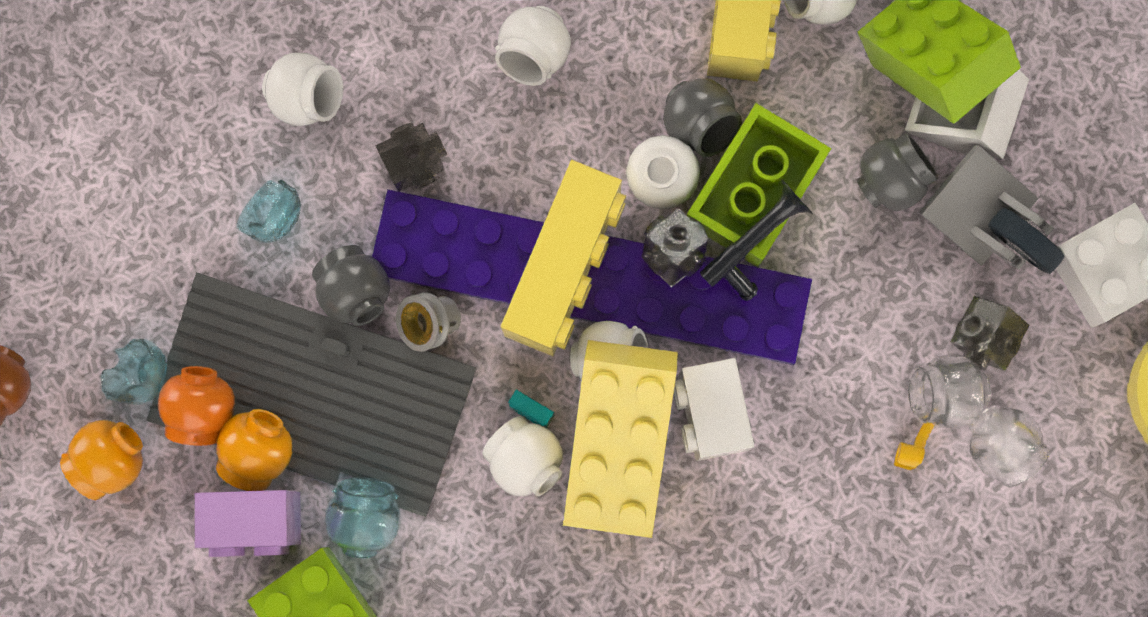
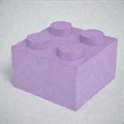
[195,490,301,557]

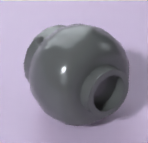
[663,78,742,157]
[856,132,939,211]
[312,245,390,326]

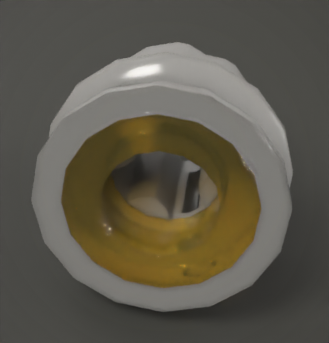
[396,292,461,352]

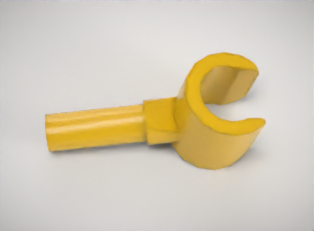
[894,413,938,470]

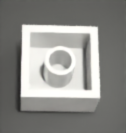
[1056,203,1148,328]
[673,358,754,461]

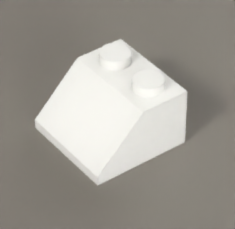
[905,70,1029,159]

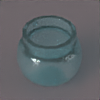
[325,478,401,558]

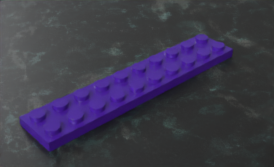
[372,189,812,365]

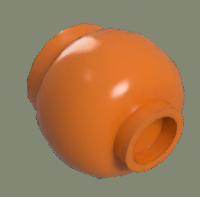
[158,366,235,446]

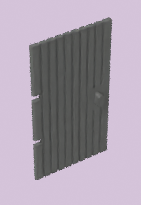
[147,272,477,517]

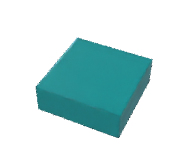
[508,389,555,428]

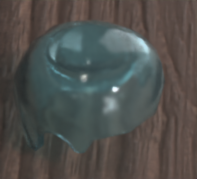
[236,179,302,243]
[101,339,167,405]

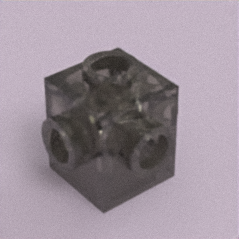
[375,123,448,192]
[641,208,709,287]
[950,296,1030,371]

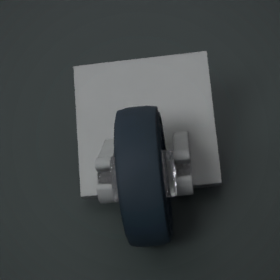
[919,144,1064,274]

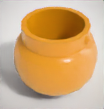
[216,409,292,491]
[60,420,143,500]

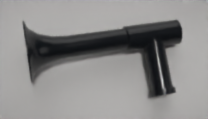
[699,180,813,301]

